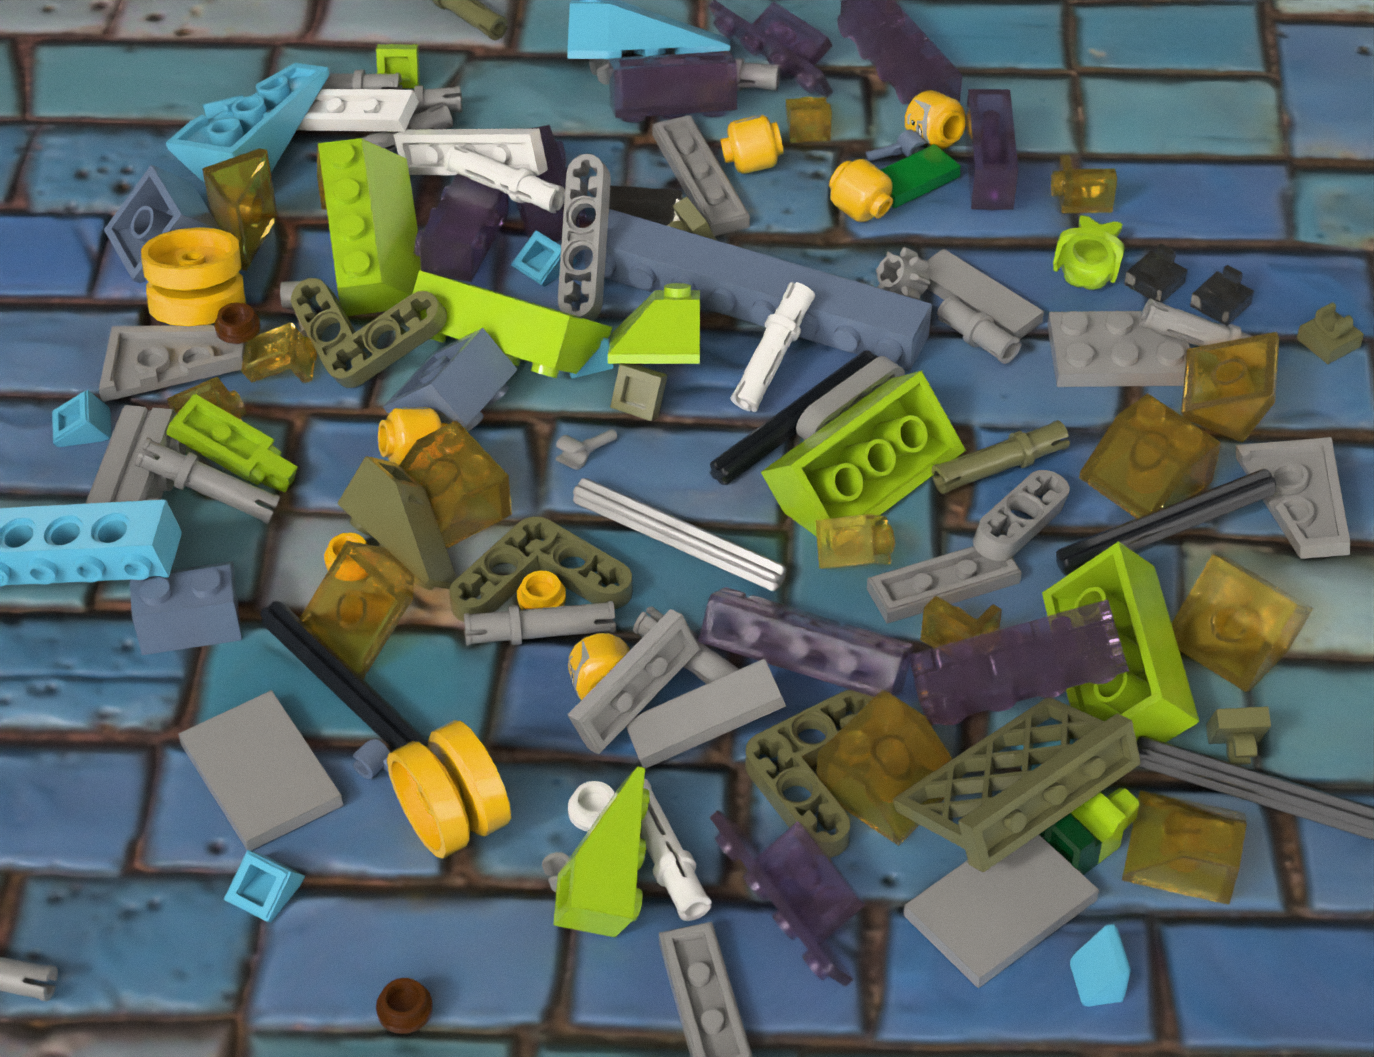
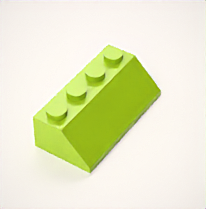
[318,138,424,316]
[413,270,612,378]
[761,370,966,548]
[1042,541,1200,743]

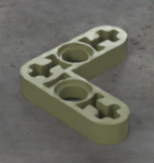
[291,278,447,388]
[449,516,633,622]
[745,689,878,858]

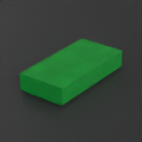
[881,144,961,209]

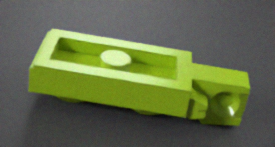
[166,394,298,492]

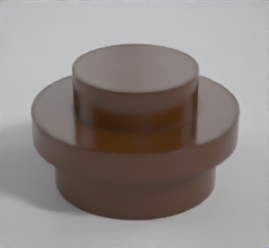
[214,302,261,344]
[376,978,433,1034]

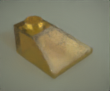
[299,541,414,679]
[1122,790,1247,905]

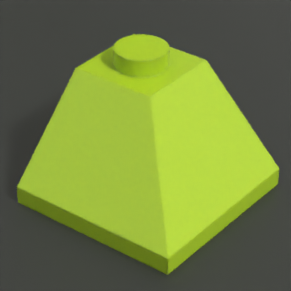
[608,283,700,364]

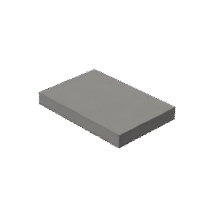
[178,690,343,851]
[903,835,1099,988]

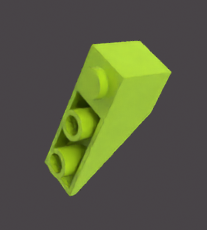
[553,766,650,937]

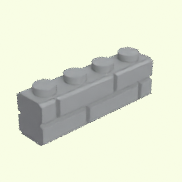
[85,405,187,504]

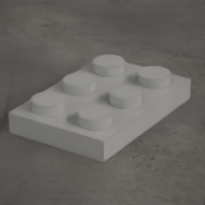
[1047,311,1195,387]

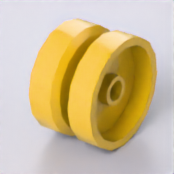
[141,227,246,326]
[387,720,511,859]

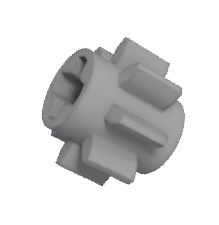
[876,247,931,300]

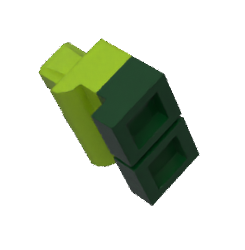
[1039,788,1140,875]

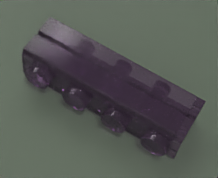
[837,0,963,105]
[699,587,914,702]
[909,600,1129,726]

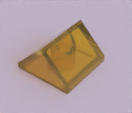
[202,148,278,271]
[1181,332,1279,443]

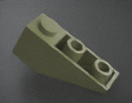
[337,456,457,590]

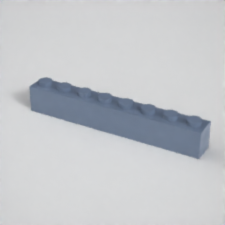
[585,209,932,370]

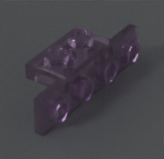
[709,0,833,98]
[710,810,866,987]

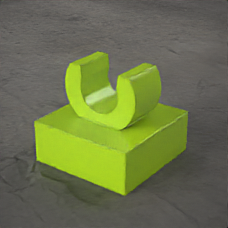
[376,44,420,88]

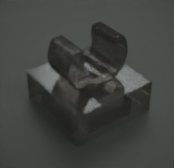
[1124,244,1188,303]
[1190,265,1254,326]

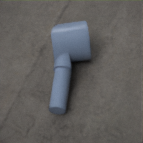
[866,130,926,162]
[353,739,390,779]

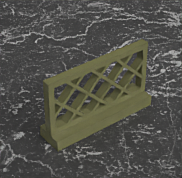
[893,696,1141,873]

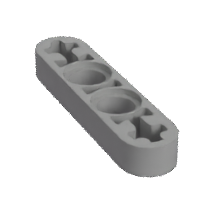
[558,154,611,321]

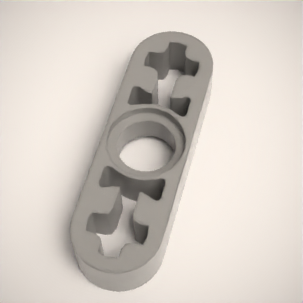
[796,356,905,440]
[973,470,1070,561]

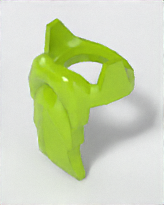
[1053,215,1125,290]

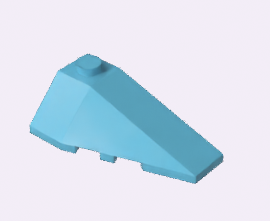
[567,0,730,59]
[166,63,330,197]

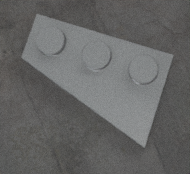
[99,325,248,402]
[1236,437,1350,559]

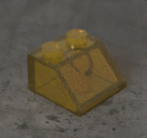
[1079,393,1221,519]
[399,420,512,549]
[1171,554,1314,692]
[817,689,963,846]

